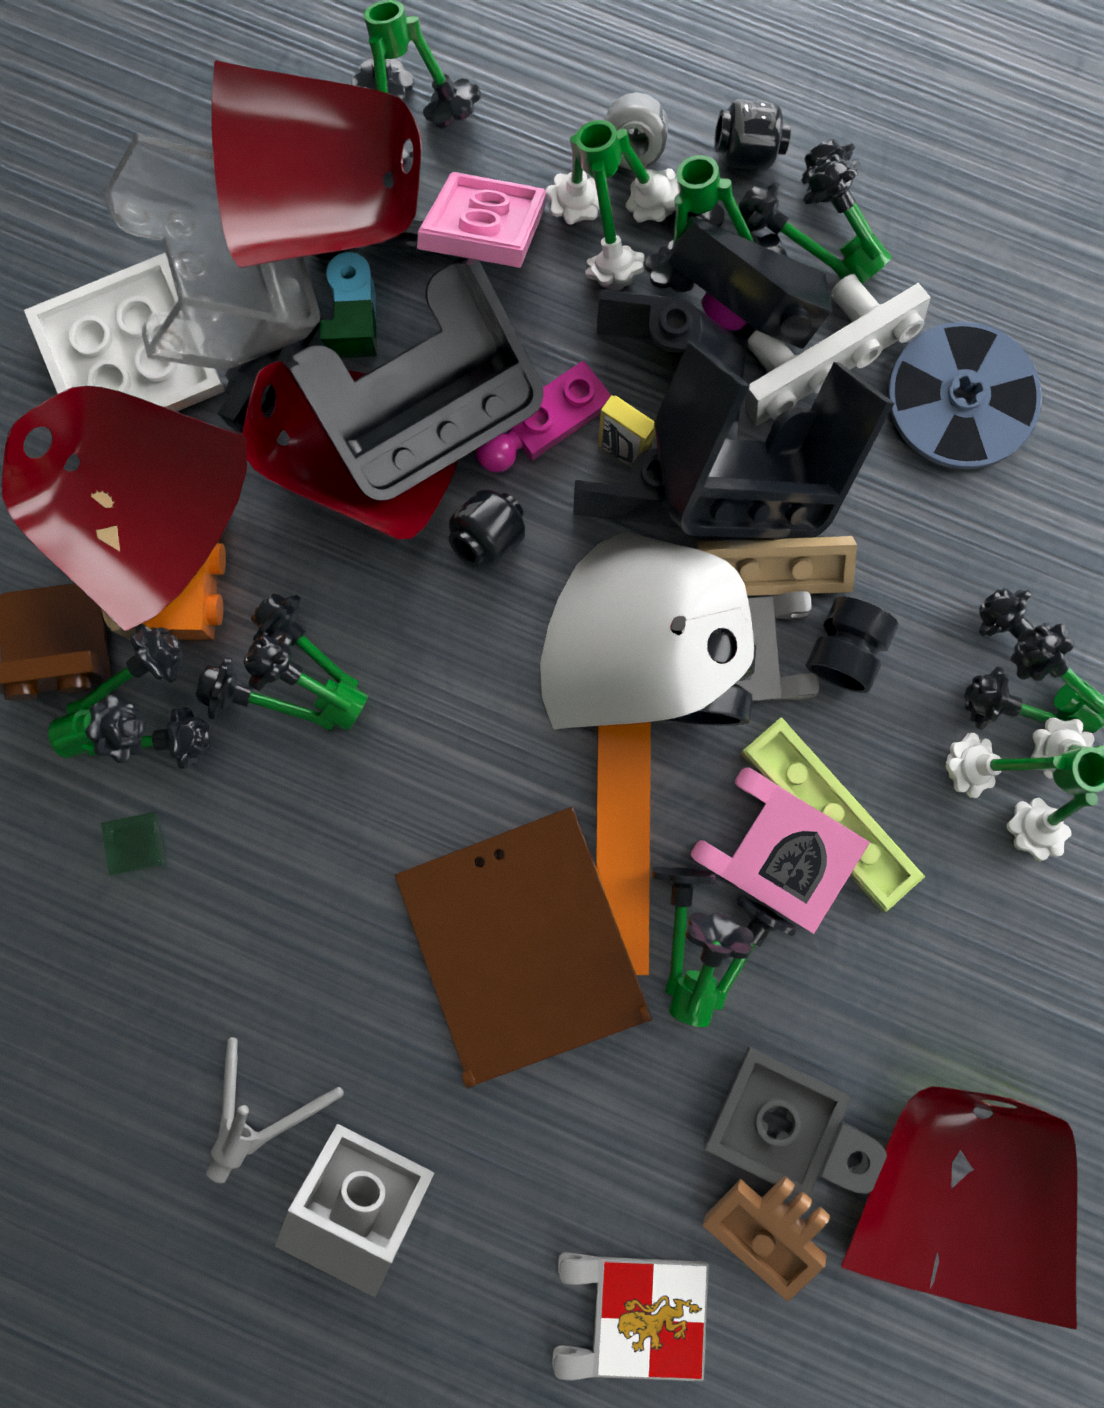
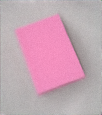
[417,172,546,268]

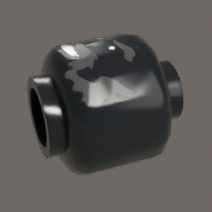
[448,490,525,566]

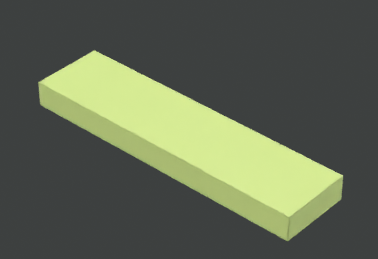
[740,717,925,912]

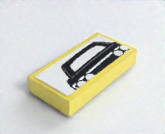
[598,395,654,468]

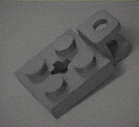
[704,1046,887,1196]

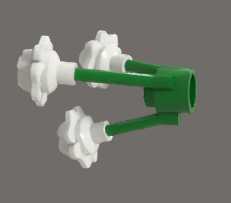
[546,120,679,291]
[946,718,1104,862]

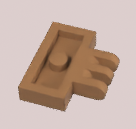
[702,1176,830,1302]

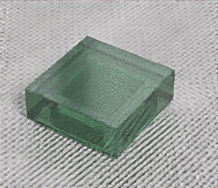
[101,812,167,876]

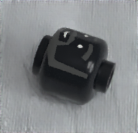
[714,98,791,171]

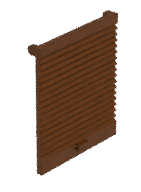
[395,806,653,1089]

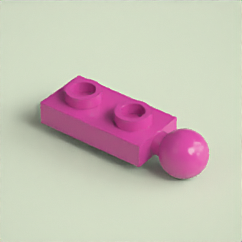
[476,360,611,473]

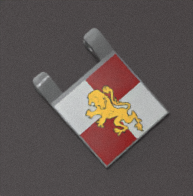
[552,1253,709,1382]

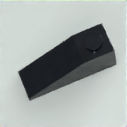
[667,216,832,349]

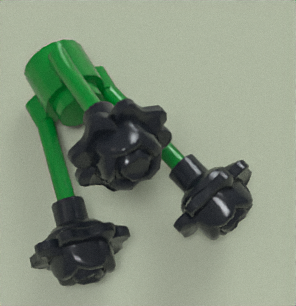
[739,139,892,283]
[964,587,1104,733]
[196,594,368,731]
[48,624,210,769]

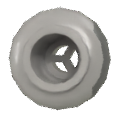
[605,92,668,170]

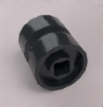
[805,596,899,693]

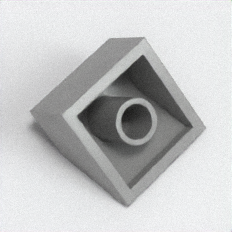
[275,1124,435,1297]

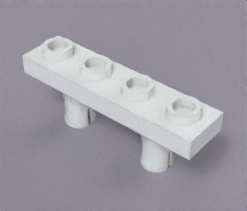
[745,274,931,426]

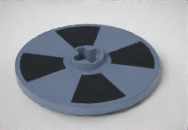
[887,321,1042,470]

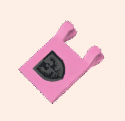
[691,767,870,934]

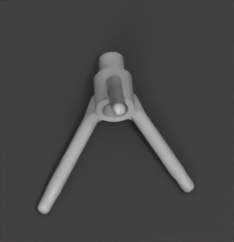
[206,1037,344,1183]

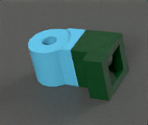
[320,252,377,358]

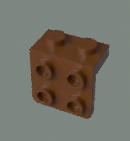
[0,583,111,701]

